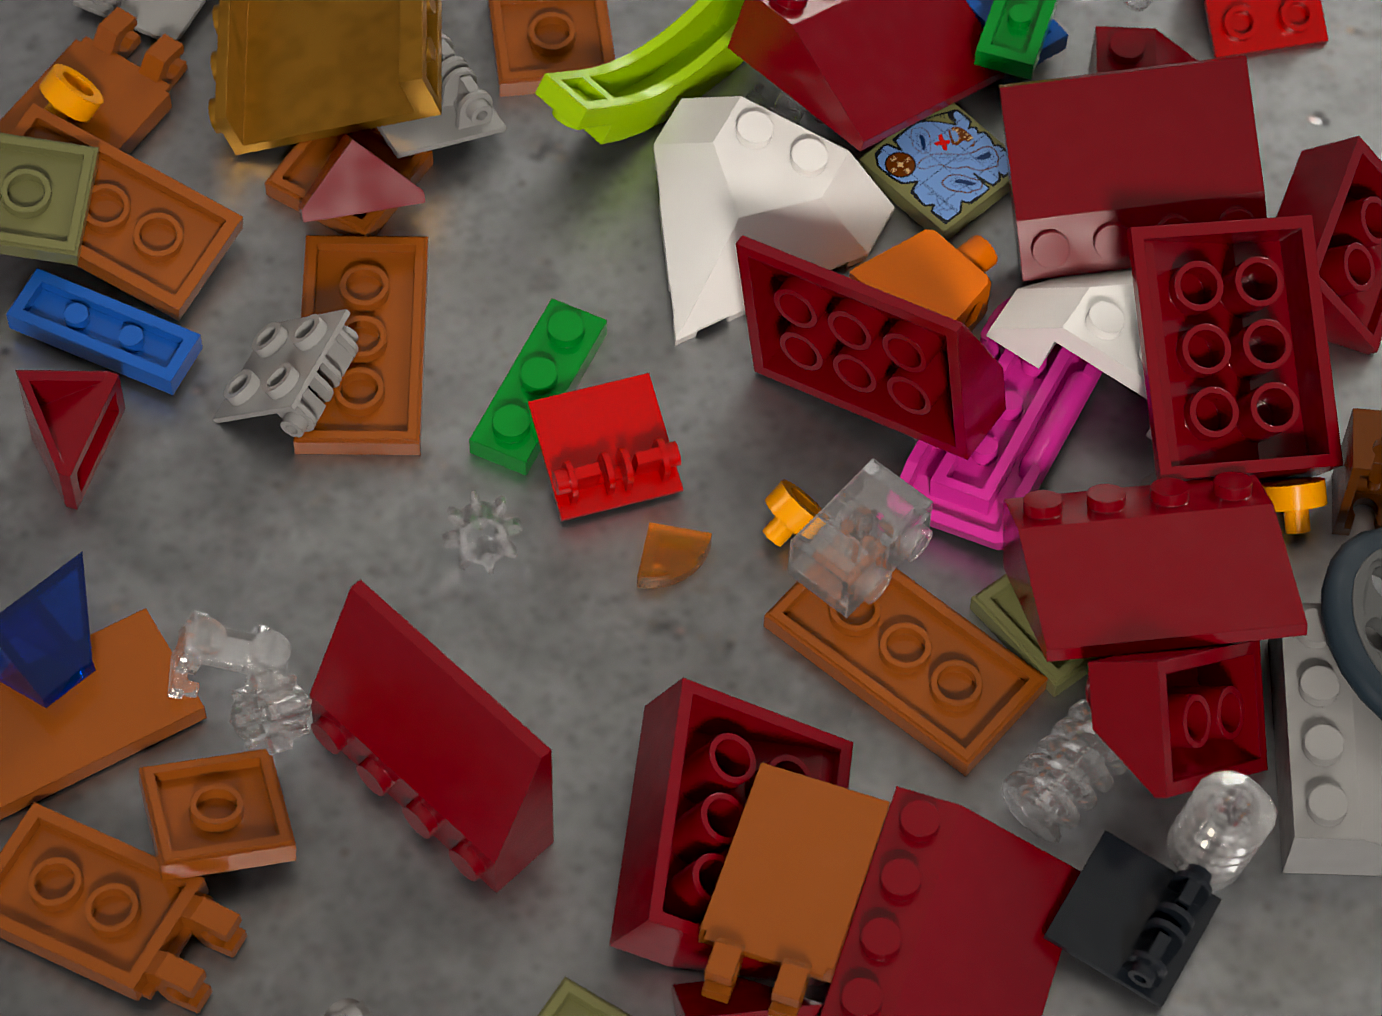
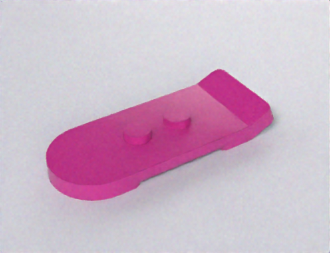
[892,297,1103,550]

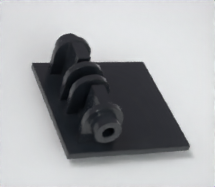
[1043,830,1222,1008]

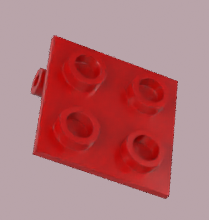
[1204,0,1328,58]
[528,373,684,521]

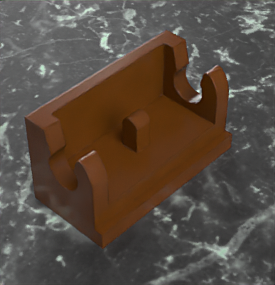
[1332,408,1382,536]

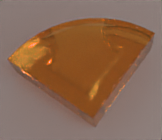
[637,522,712,589]

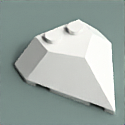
[653,96,895,346]
[986,268,1152,440]

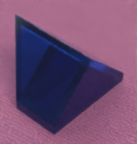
[0,551,96,708]

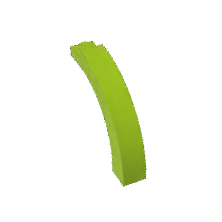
[535,0,744,145]

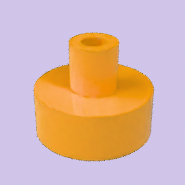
[39,64,104,122]
[1262,477,1328,534]
[762,479,830,547]

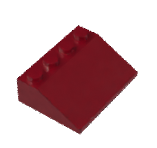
[727,0,1005,151]
[999,55,1267,281]
[1127,215,1343,481]
[735,235,1006,460]
[1003,472,1308,662]
[309,579,554,893]
[609,678,854,987]
[820,786,1081,1016]

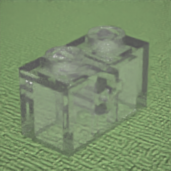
[788,458,933,618]

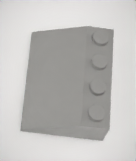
[1268,603,1382,876]

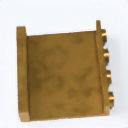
[208,0,442,155]

